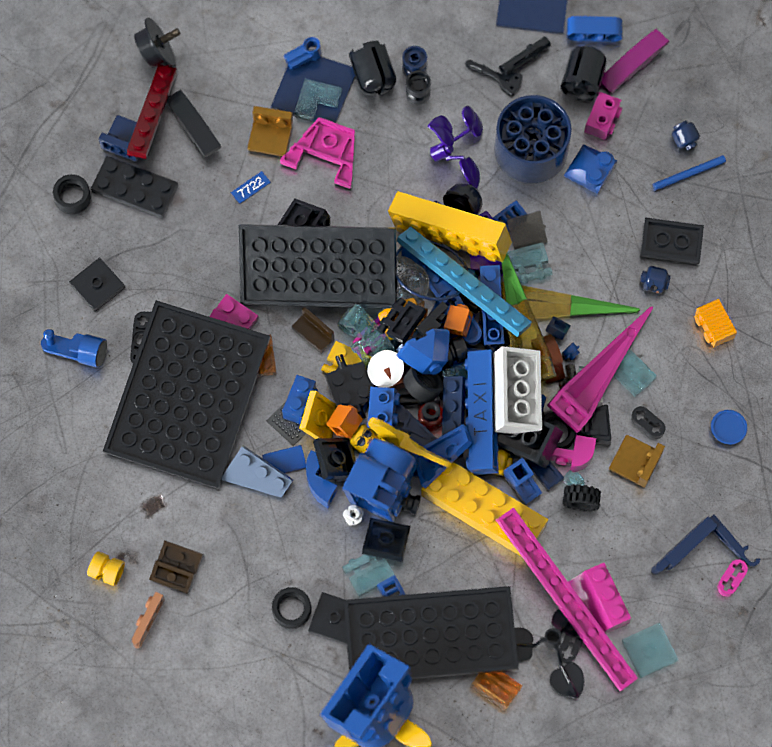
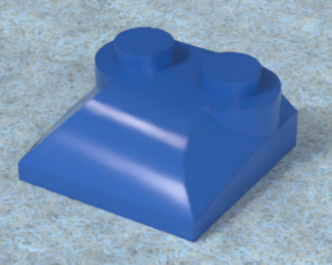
[564,144,618,194]

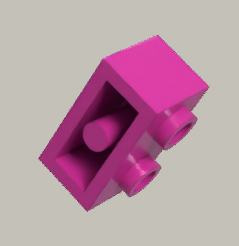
[584,92,623,140]

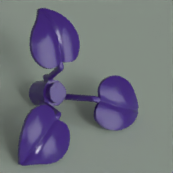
[427,106,483,189]

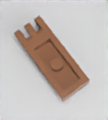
[132,592,165,648]

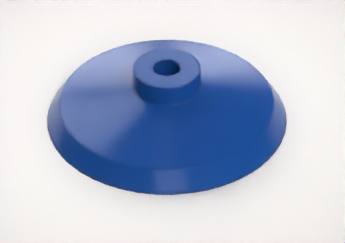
[711,410,747,444]

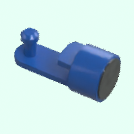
[41,329,107,368]

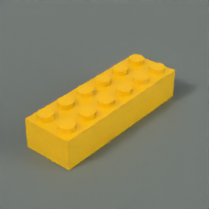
[388,191,512,262]
[421,462,548,558]

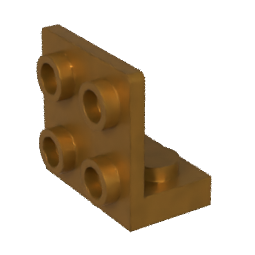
[247,106,293,156]
[609,435,665,488]

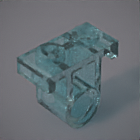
[337,304,381,346]

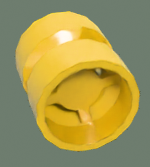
[87,551,125,587]

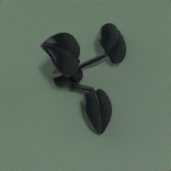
[515,601,584,699]

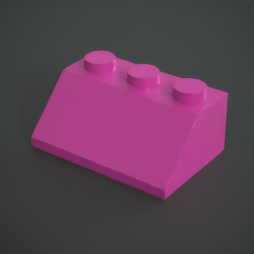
[568,562,631,634]

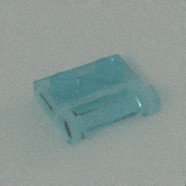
[351,330,397,370]

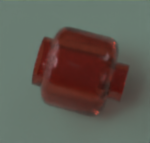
[418,403,443,432]

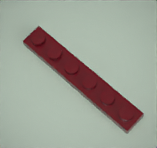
[127,65,177,159]

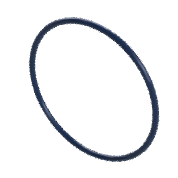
[396,241,469,301]

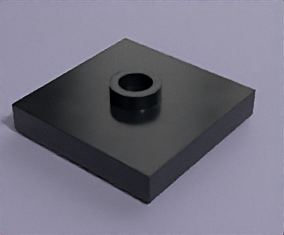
[69,257,125,312]
[362,518,411,562]
[308,592,347,645]

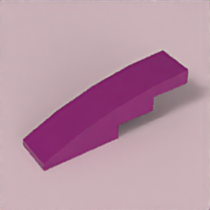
[602,28,670,94]

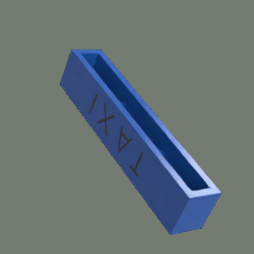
[465,349,499,475]

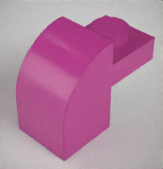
[551,435,596,472]

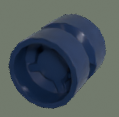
[402,46,427,77]

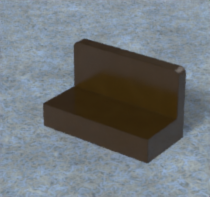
[292,307,335,354]

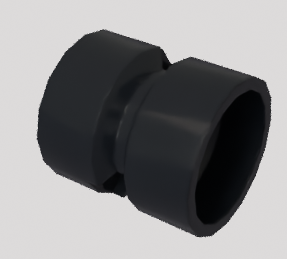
[406,71,431,105]
[442,335,468,369]

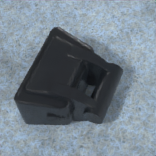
[577,404,611,446]

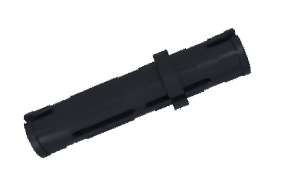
[499,36,551,76]

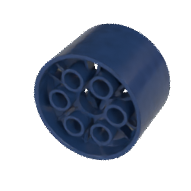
[494,95,572,184]

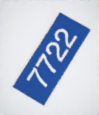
[230,171,271,204]

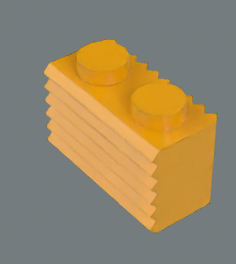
[694,299,737,348]

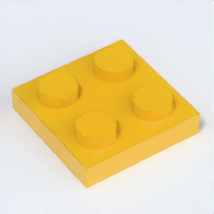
[299,391,336,439]

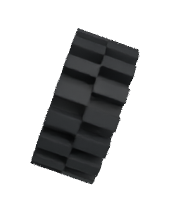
[563,484,601,511]

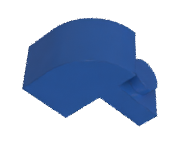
[503,458,542,505]

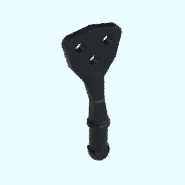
[465,60,523,95]

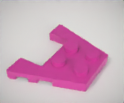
[280,117,355,189]

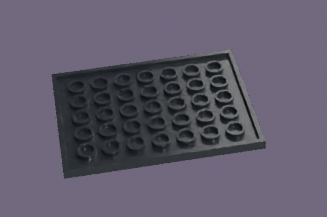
[103,300,271,489]

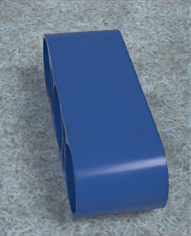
[567,16,623,42]

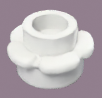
[343,505,364,525]

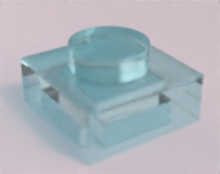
[563,470,585,486]

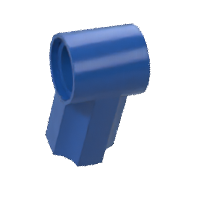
[283,37,322,70]

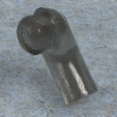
[558,364,576,389]

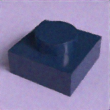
[545,316,571,340]

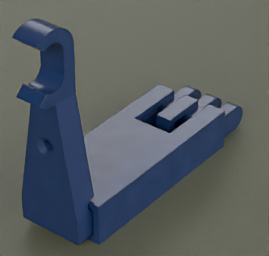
[651,514,761,574]

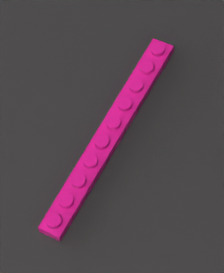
[496,507,638,691]

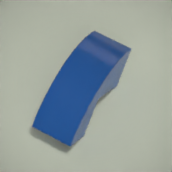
[306,450,338,508]

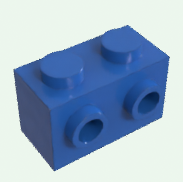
[282,375,318,424]
[367,387,400,428]

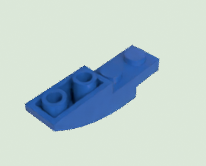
[480,265,504,345]

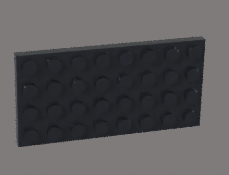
[238,224,397,309]
[344,586,519,679]

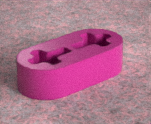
[717,560,748,597]

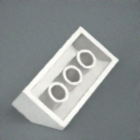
[493,346,542,434]

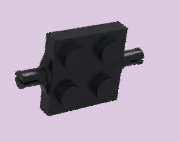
[325,354,372,419]

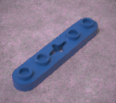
[421,264,483,345]

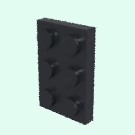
[640,217,704,264]

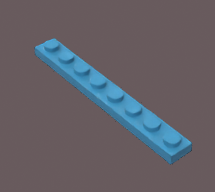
[396,226,532,338]

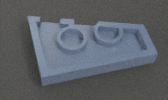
[222,445,293,498]

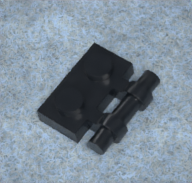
[377,298,427,344]

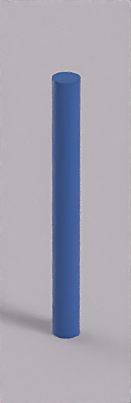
[652,155,726,191]

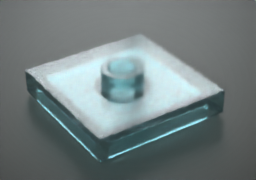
[622,623,678,679]

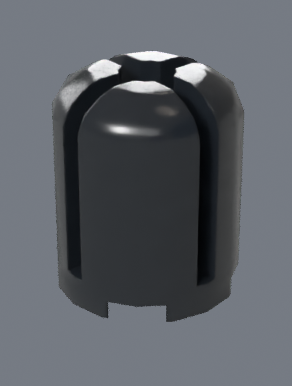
[349,40,397,96]
[560,46,607,102]

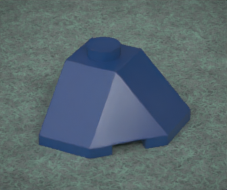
[397,329,450,375]

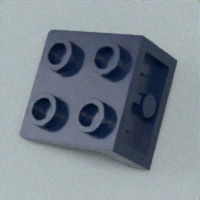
[99,115,139,162]

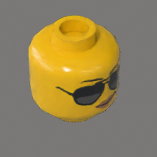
[350,424,378,454]

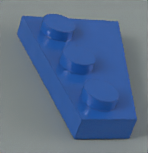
[412,424,472,489]

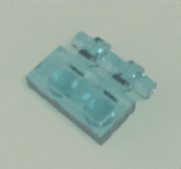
[507,242,552,285]
[342,554,395,597]

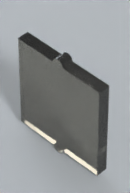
[507,211,548,251]

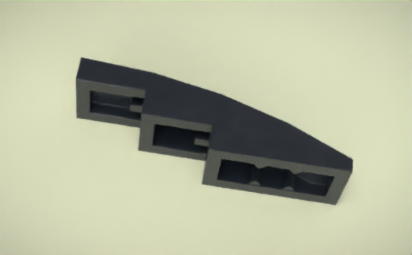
[166,89,221,158]

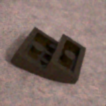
[149,540,204,594]

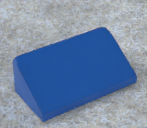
[262,445,306,473]

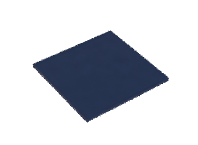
[496,0,568,34]
[271,57,355,123]

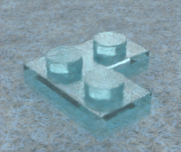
[295,79,342,120]

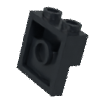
[277,198,331,226]
[411,301,448,341]
[313,437,356,482]

